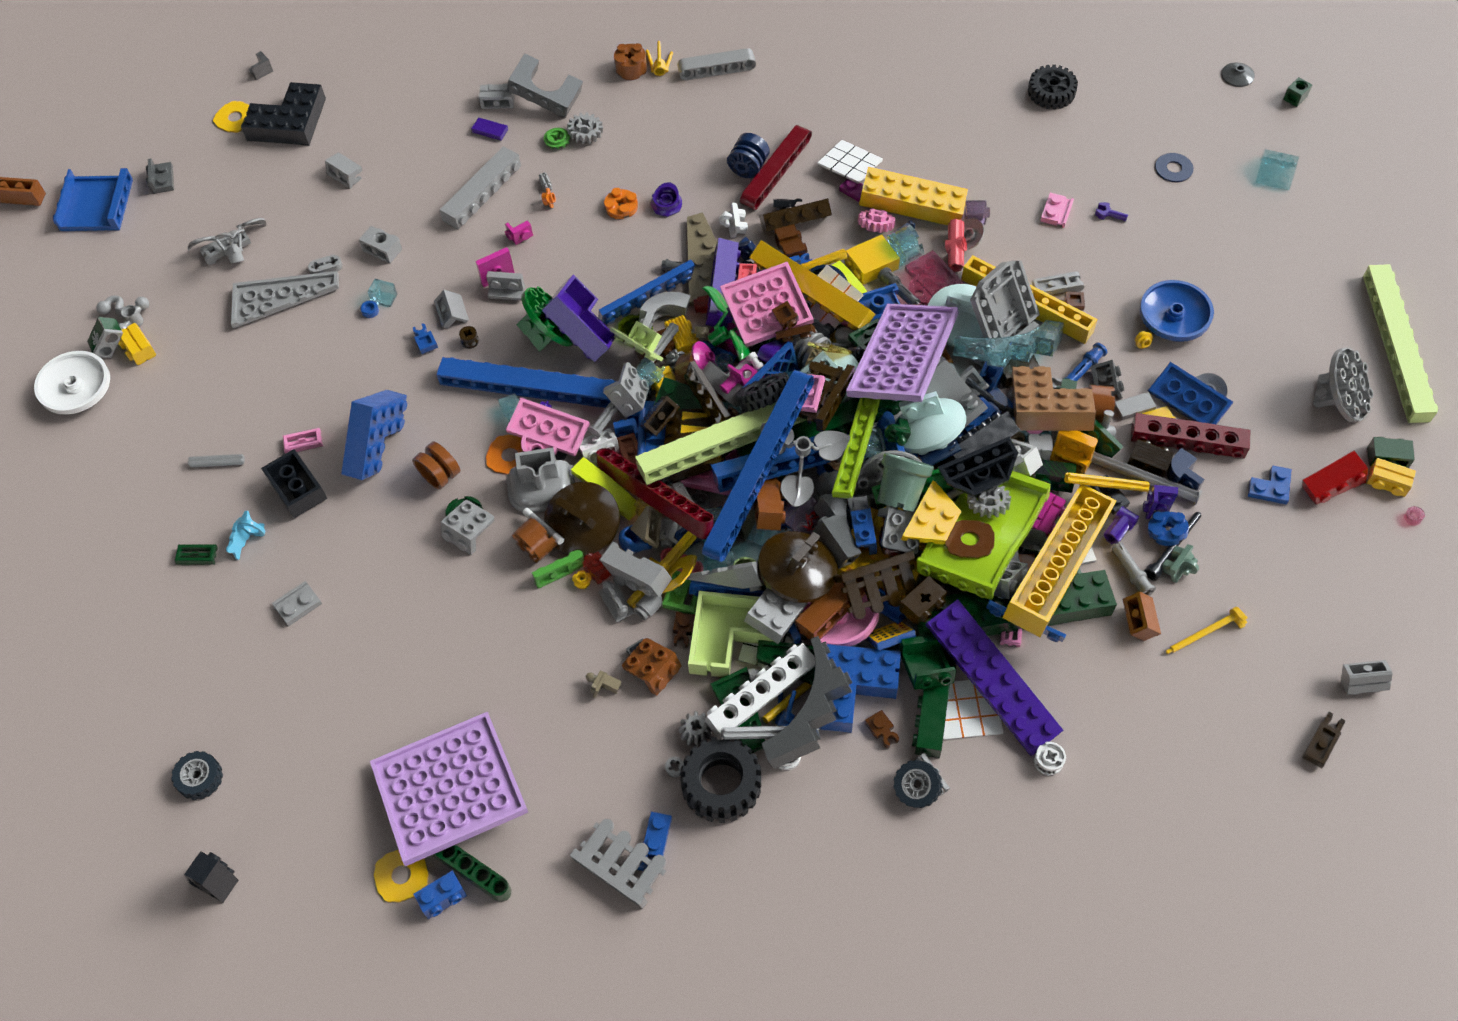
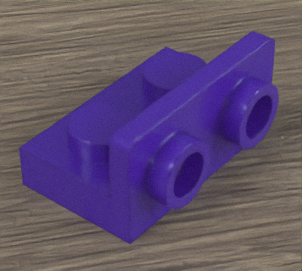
[1143,485,1178,519]

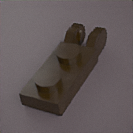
[1302,712,1345,769]

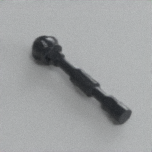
[965,377,1014,418]

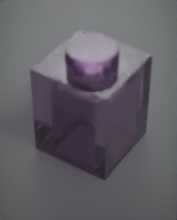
[964,200,990,225]

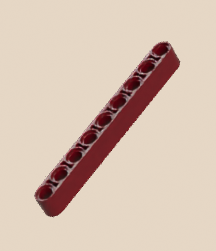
[596,448,713,539]

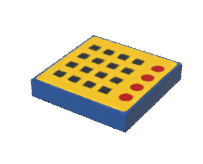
[866,621,916,651]

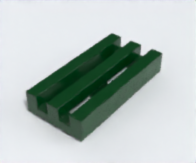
[174,544,218,565]

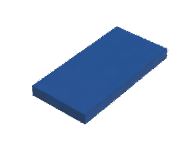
[1148,361,1233,425]

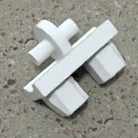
[719,203,748,238]

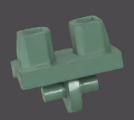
[1162,544,1199,583]

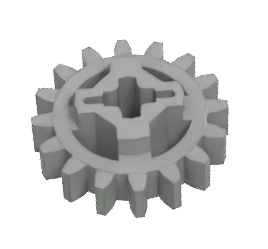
[567,112,603,144]
[967,486,1011,518]

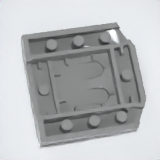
[970,260,1040,355]

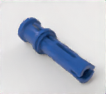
[1065,342,1108,381]

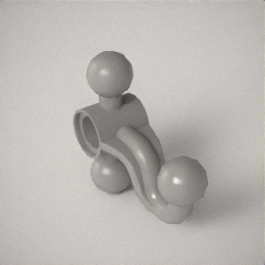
[96,295,149,330]

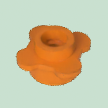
[541,188,556,208]

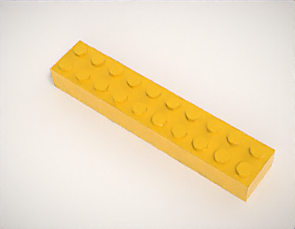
[1003,484,1116,637]

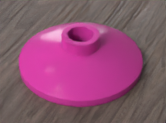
[692,341,716,370]

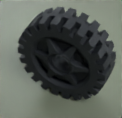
[1028,64,1078,109]
[736,372,789,412]

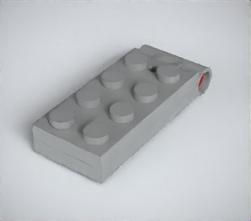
[744,588,809,644]

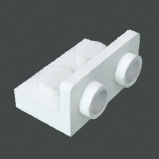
[579,428,621,464]

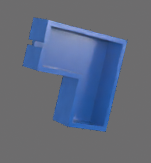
[341,390,408,480]
[819,644,901,733]

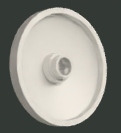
[34,351,110,414]

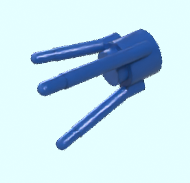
[775,690,796,726]

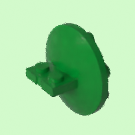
[516,286,574,352]

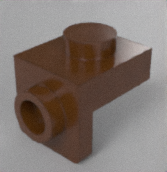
[772,301,799,330]

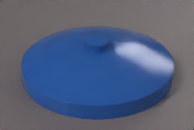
[1139,280,1214,342]

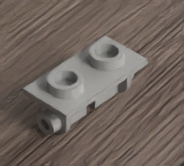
[598,581,634,622]

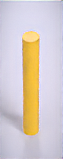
[762,682,811,723]

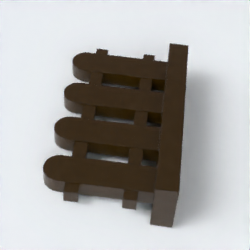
[798,361,855,432]
[834,551,919,619]

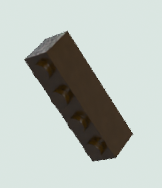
[759,198,832,233]

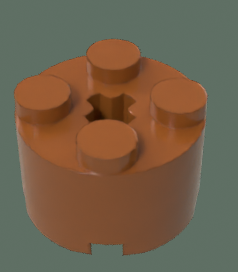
[614,43,647,80]
[1084,385,1115,423]
[511,517,557,564]

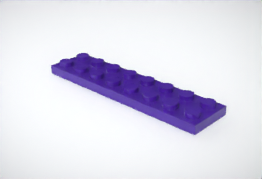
[925,600,1064,756]

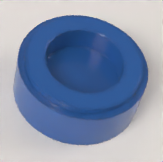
[360,301,379,318]

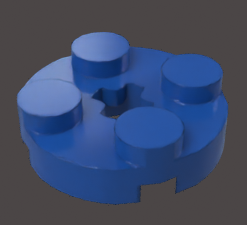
[1148,511,1189,546]

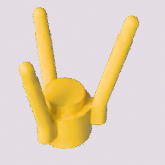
[646,41,673,76]

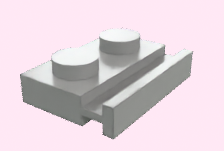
[272,581,322,626]

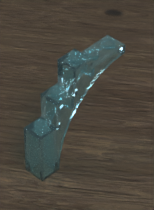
[953,320,1064,368]

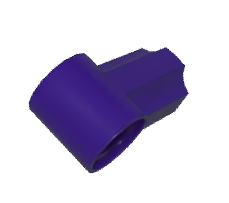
[1103,506,1139,544]

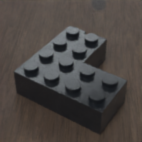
[241,82,326,146]

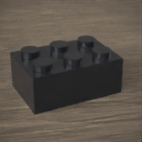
[261,449,327,518]

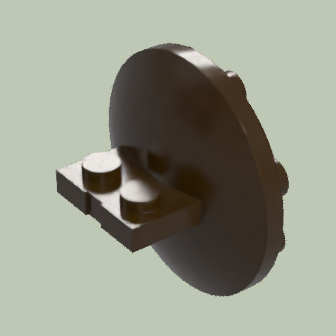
[544,482,620,557]
[758,531,838,603]

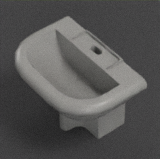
[506,448,575,513]

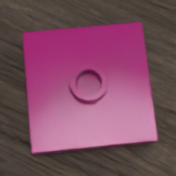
[475,247,515,287]

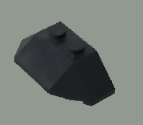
[938,437,1019,497]

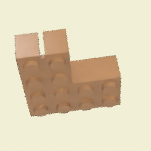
[1011,366,1096,431]

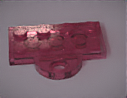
[905,250,965,306]

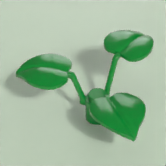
[702,286,750,361]

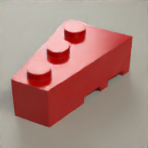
[1302,450,1368,505]

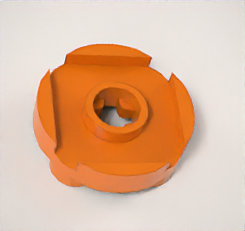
[604,188,638,219]

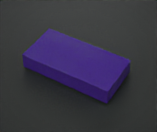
[471,117,508,141]

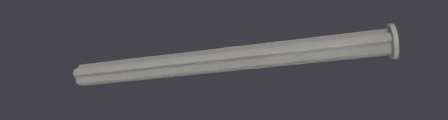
[588,323,679,437]
[1053,439,1202,505]

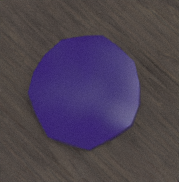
[650,182,682,217]

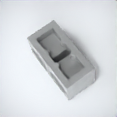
[993,560,1028,599]

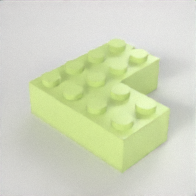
[688,591,773,677]

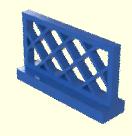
[742,341,801,388]

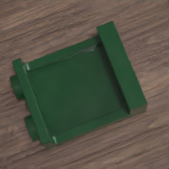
[900,634,956,690]

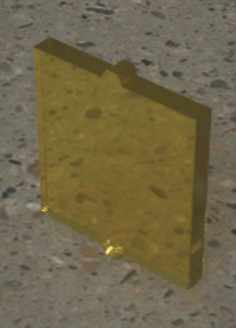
[807,342,851,355]

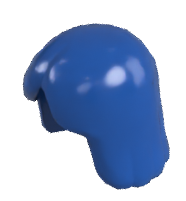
[618,525,653,554]

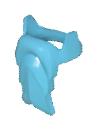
[226,511,266,560]

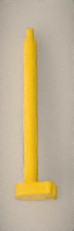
[1166,606,1248,654]

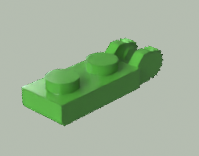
[532,550,585,588]

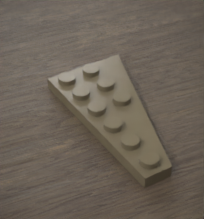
[687,212,717,306]

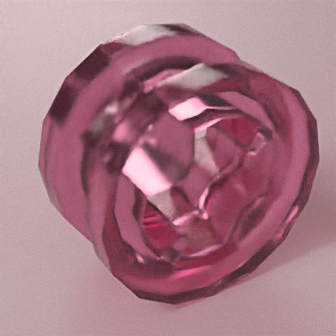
[1404,506,1425,526]

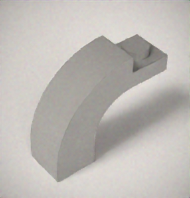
[639,292,691,329]

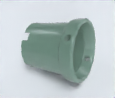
[877,453,934,512]

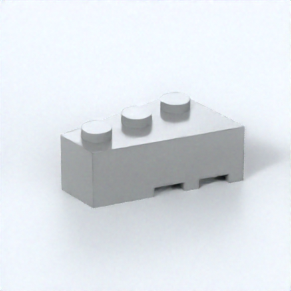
[600,542,672,597]

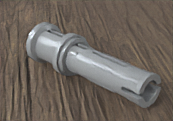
[1112,542,1156,596]

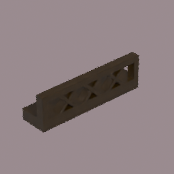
[684,361,731,425]

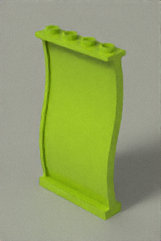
[917,471,1051,600]

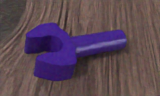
[1095,202,1128,221]

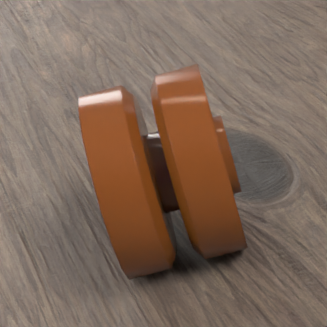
[412,441,461,490]

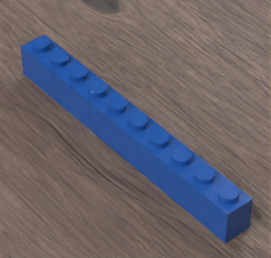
[436,357,616,408]

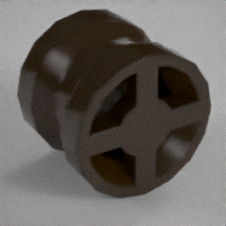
[459,326,479,349]

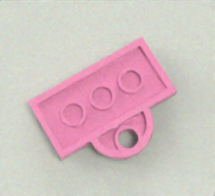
[506,398,590,456]

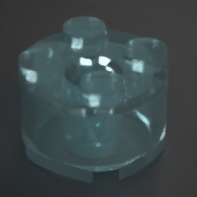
[887,225,924,267]

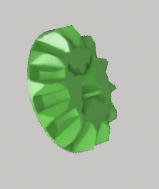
[544,128,570,149]

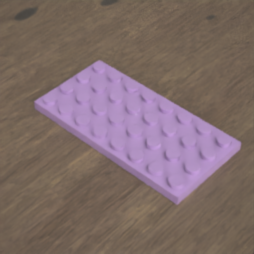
[846,304,959,402]

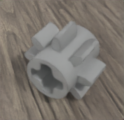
[665,349,684,371]

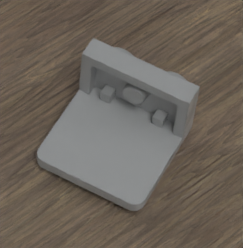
[603,362,649,418]
[441,500,494,555]
[877,505,920,554]

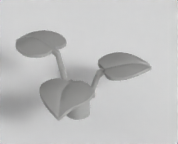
[187,218,266,264]
[761,423,850,507]

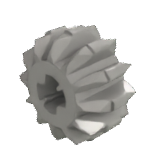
[679,711,713,748]

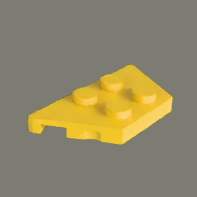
[901,480,961,545]

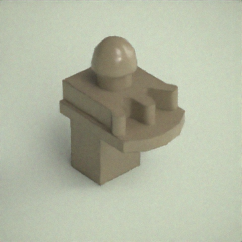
[585,670,622,698]

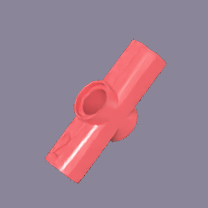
[945,219,967,272]

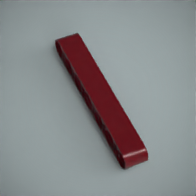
[740,125,812,210]

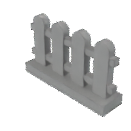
[570,819,666,909]

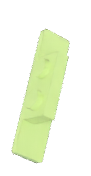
[609,321,663,361]

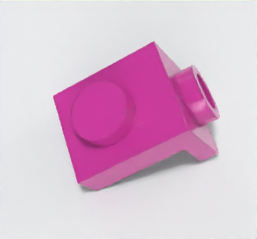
[505,220,533,245]

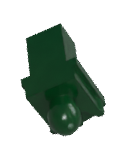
[884,418,911,446]

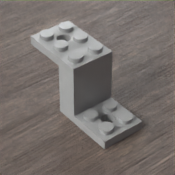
[925,355,988,427]

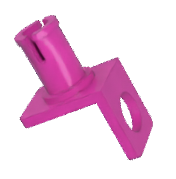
[719,364,758,394]

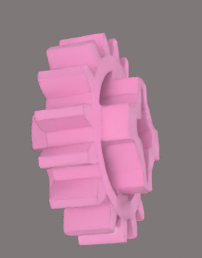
[858,209,895,233]

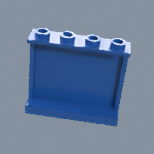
[53,168,133,231]

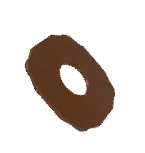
[945,520,995,558]

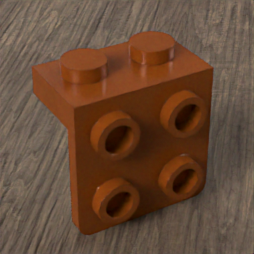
[622,638,682,696]

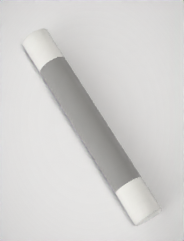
[523,508,564,545]

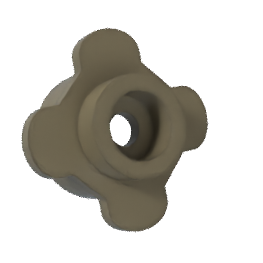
[691,326,710,339]

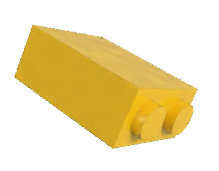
[844,234,900,285]

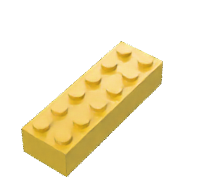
[859,167,968,225]

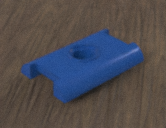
[858,283,906,322]

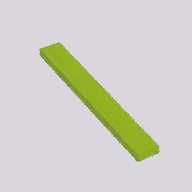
[832,398,881,498]

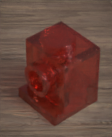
[582,551,611,585]

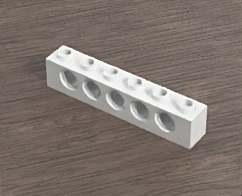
[705,643,815,740]

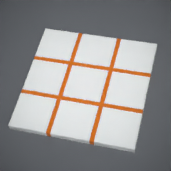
[803,265,864,335]
[943,680,1003,740]

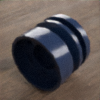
[727,133,770,178]

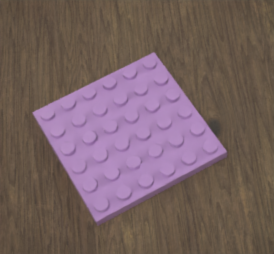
[370,712,529,866]

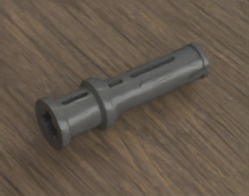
[877,267,920,305]

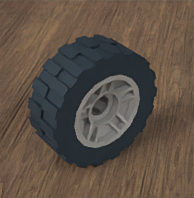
[171,751,223,800]
[893,760,943,808]

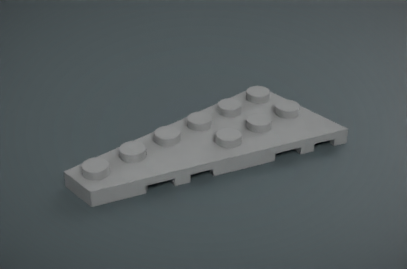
[231,271,339,329]

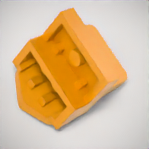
[1050,431,1098,474]

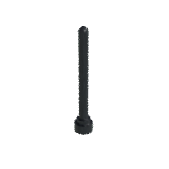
[1144,512,1202,581]

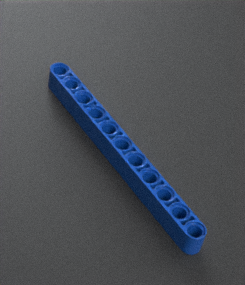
[702,370,814,562]

